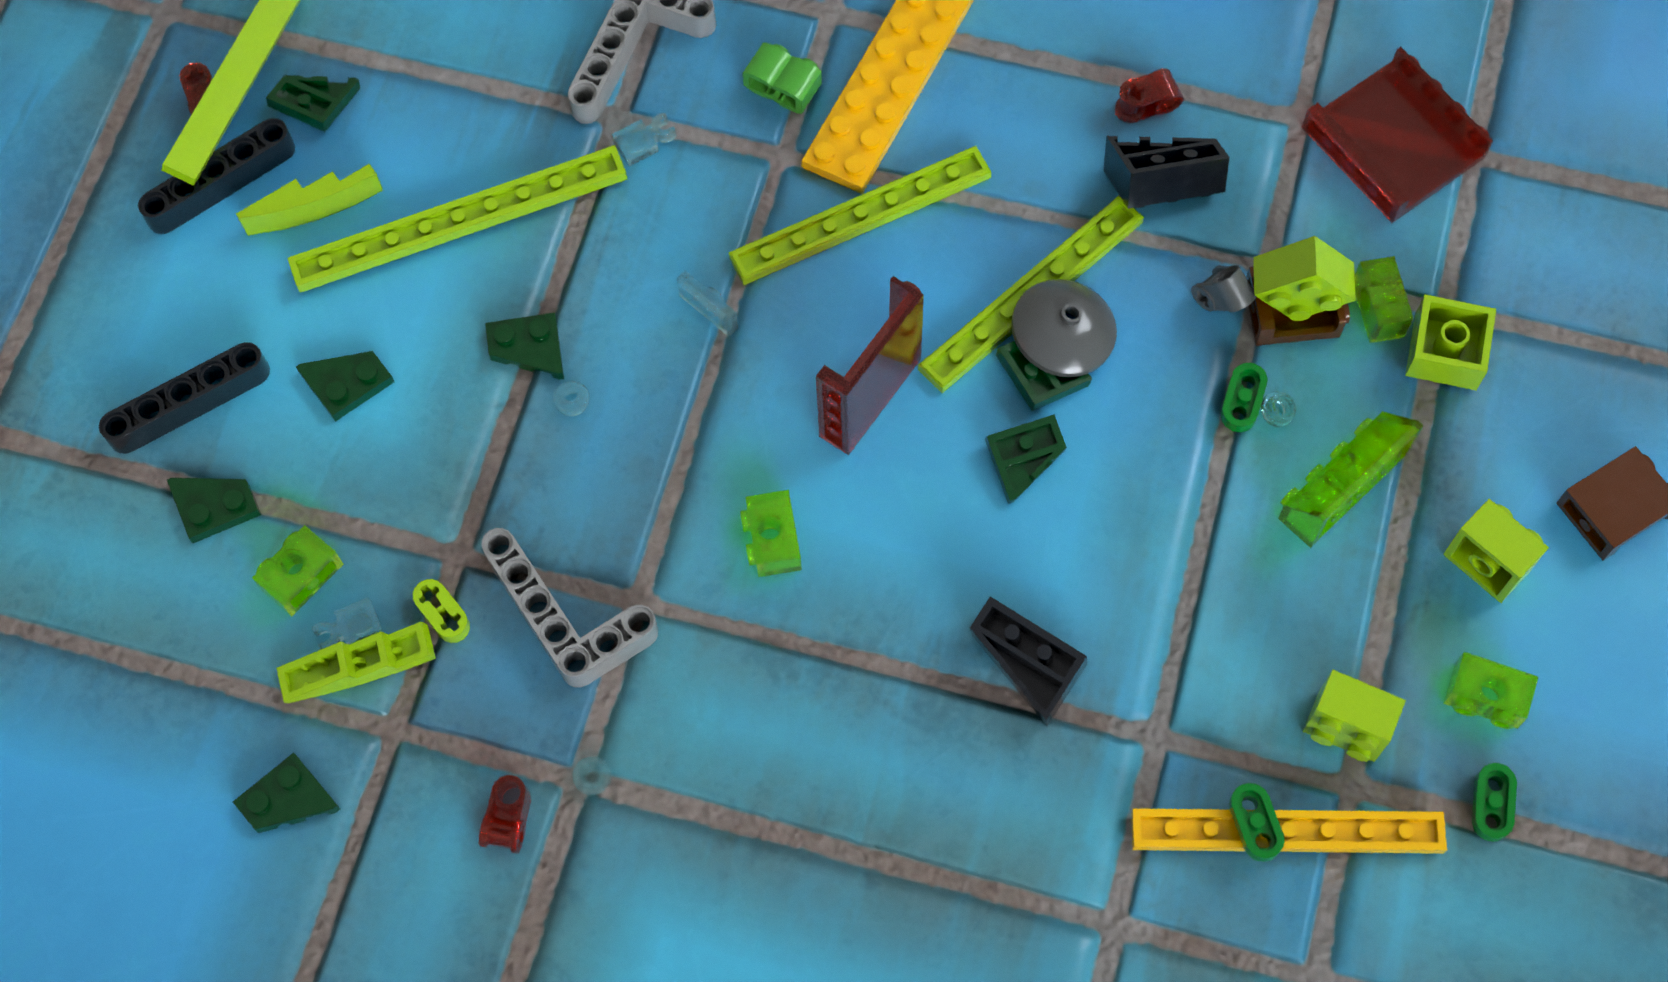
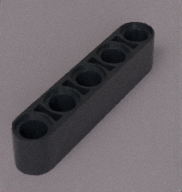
[138,118,295,234]
[99,342,270,454]

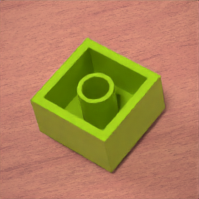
[1253,236,1356,321]
[1405,294,1496,391]
[1443,498,1549,603]
[1303,669,1406,762]

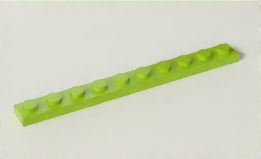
[287,145,628,293]

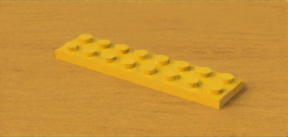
[801,0,974,194]

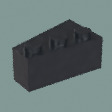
[1103,136,1230,208]
[970,596,1087,726]

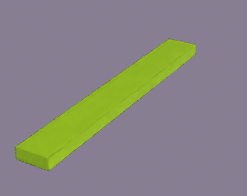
[161,0,301,186]
[728,145,992,286]
[918,196,1144,393]

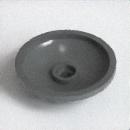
[1011,279,1117,377]

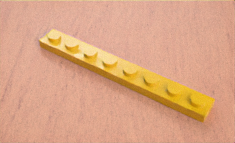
[1131,808,1447,854]

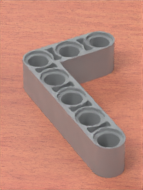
[568,0,716,124]
[481,528,658,688]

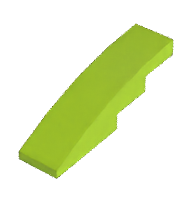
[236,164,383,235]
[277,621,436,704]

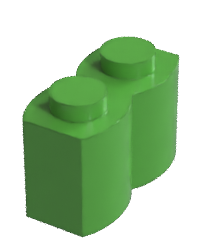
[743,42,822,114]

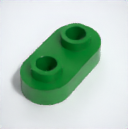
[1220,363,1268,432]
[1472,763,1517,842]
[1229,783,1284,862]

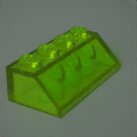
[1278,411,1424,548]

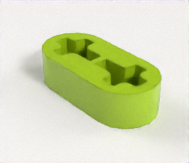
[413,579,470,643]

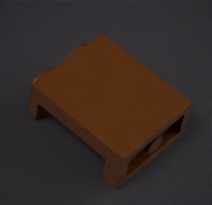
[1246,267,1350,346]
[1556,446,1668,561]

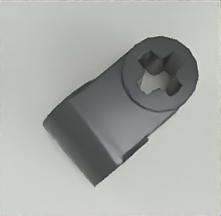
[1191,265,1256,313]

